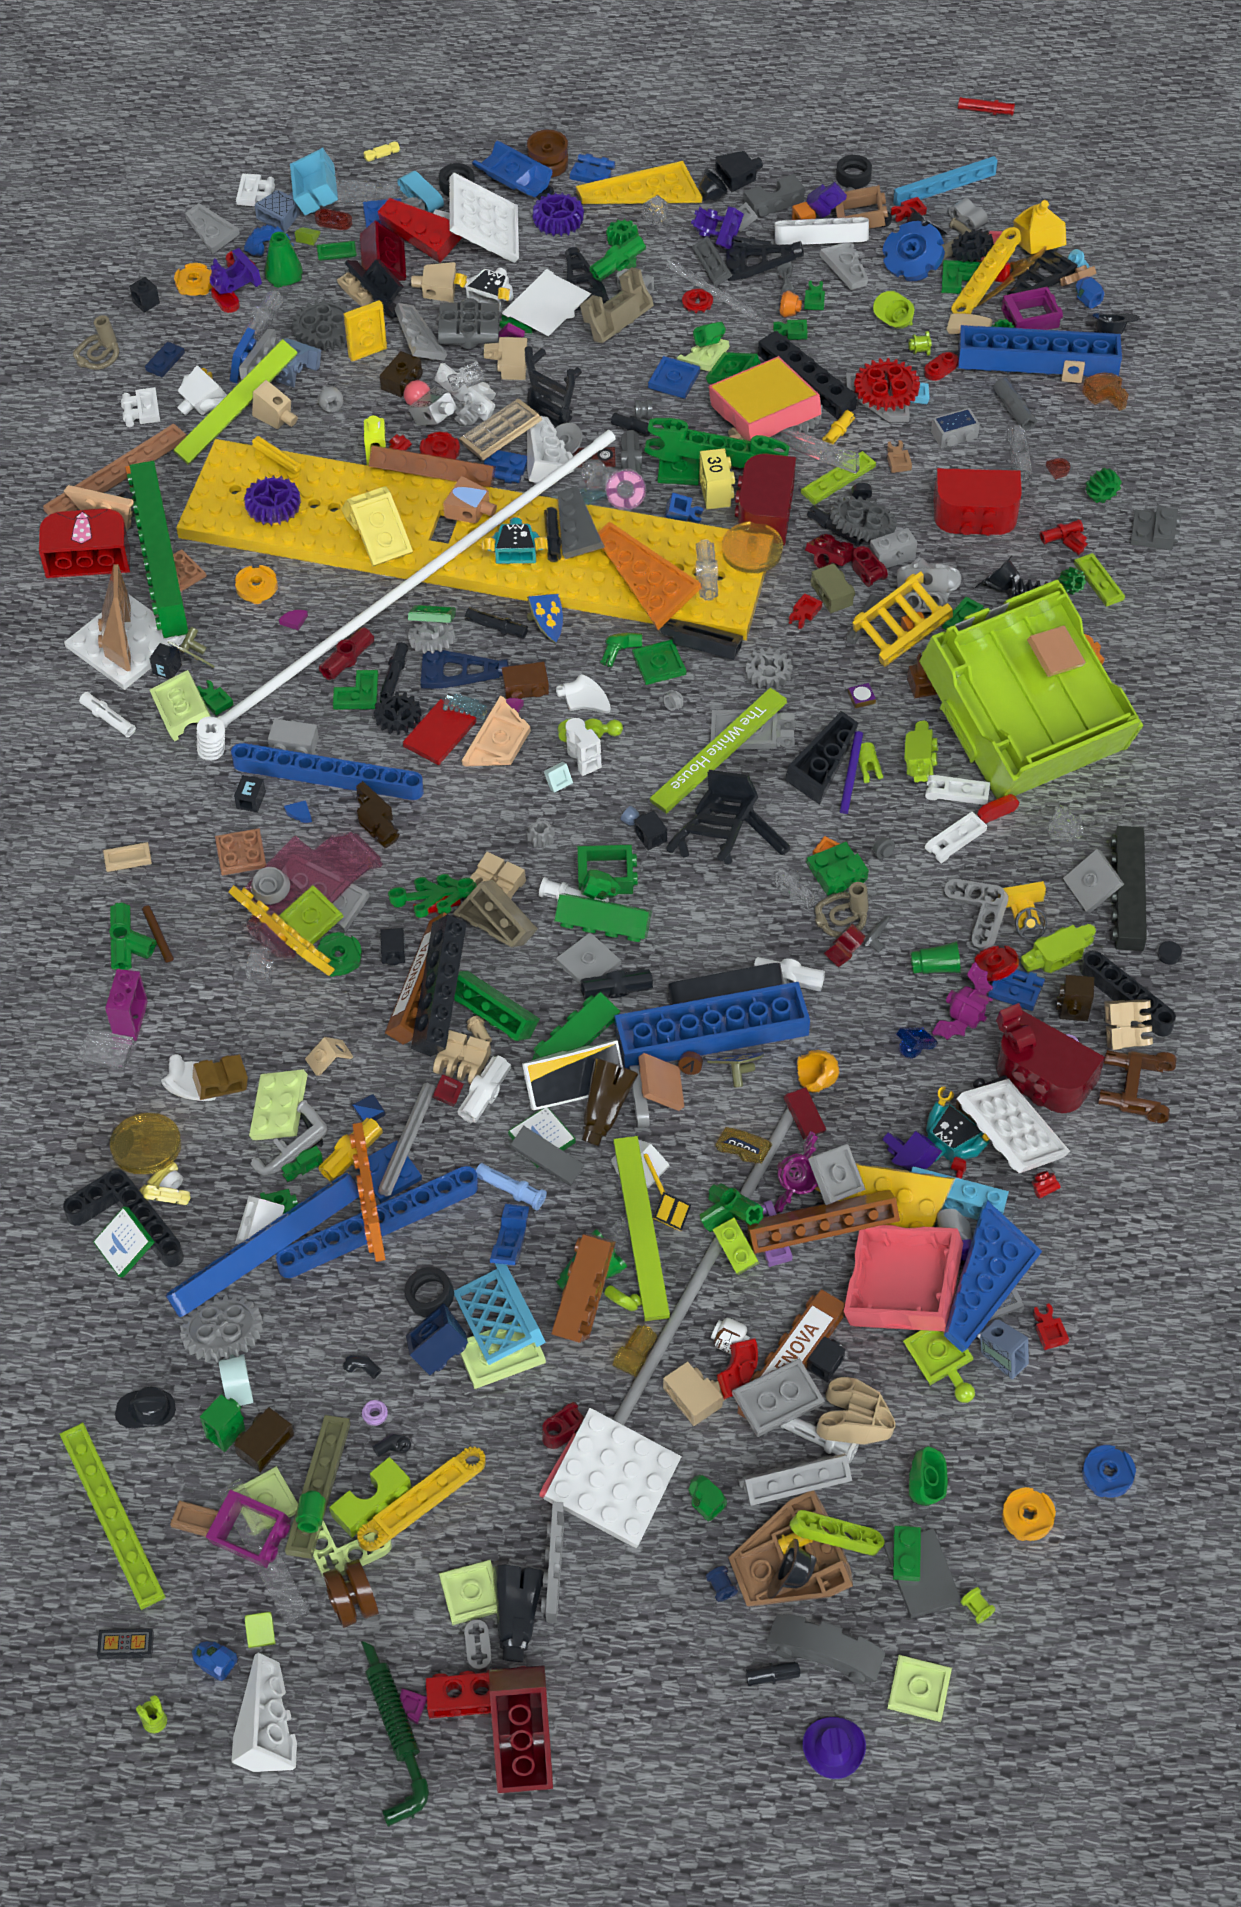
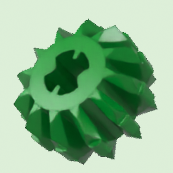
[606,219,639,246]
[1085,468,1122,504]

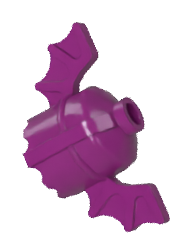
[932,963,993,1040]
[774,1131,819,1213]

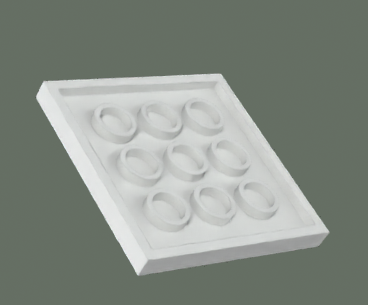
[450,173,519,263]
[64,594,186,690]
[957,1079,1070,1173]
[543,1408,682,1548]

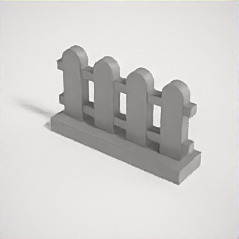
[738,1453,852,1506]

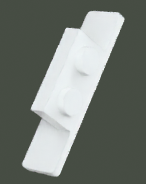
[435,363,496,421]

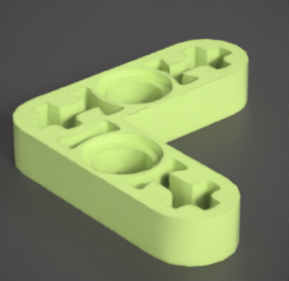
[313,1521,392,1576]

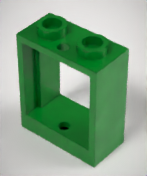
[577,845,638,894]

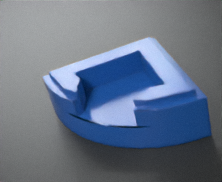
[284,800,312,823]

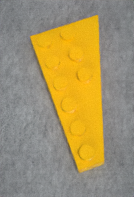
[228,885,335,976]

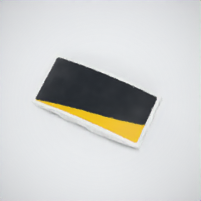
[522,1040,623,1110]

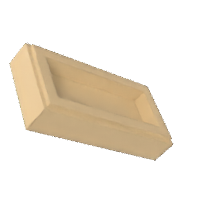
[103,842,152,872]

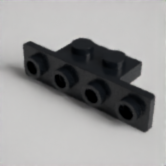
[344,259,404,318]

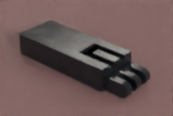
[661,618,743,660]

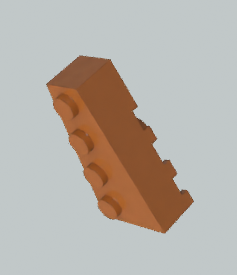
[551,1233,616,1343]

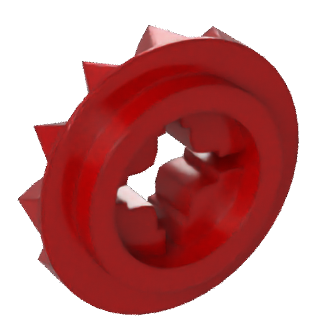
[682,289,713,314]

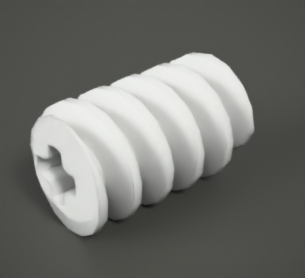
[197,716,225,761]

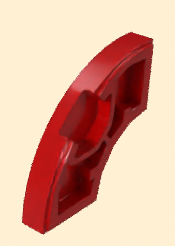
[717,1338,758,1400]

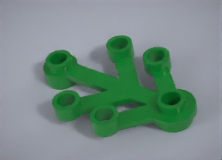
[388,874,477,918]

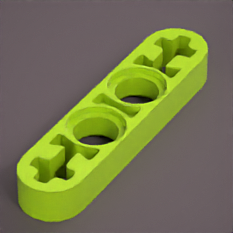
[790,1510,885,1556]

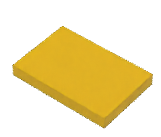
[343,300,387,361]

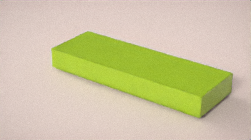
[1074,553,1125,607]

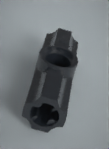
[580,969,653,1000]

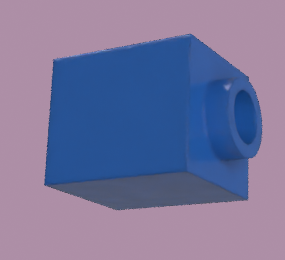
[664,493,704,524]

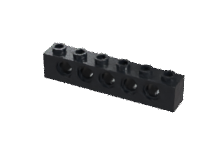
[758,331,857,420]
[411,914,467,1057]

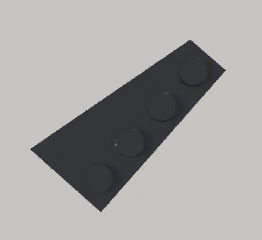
[785,711,859,805]

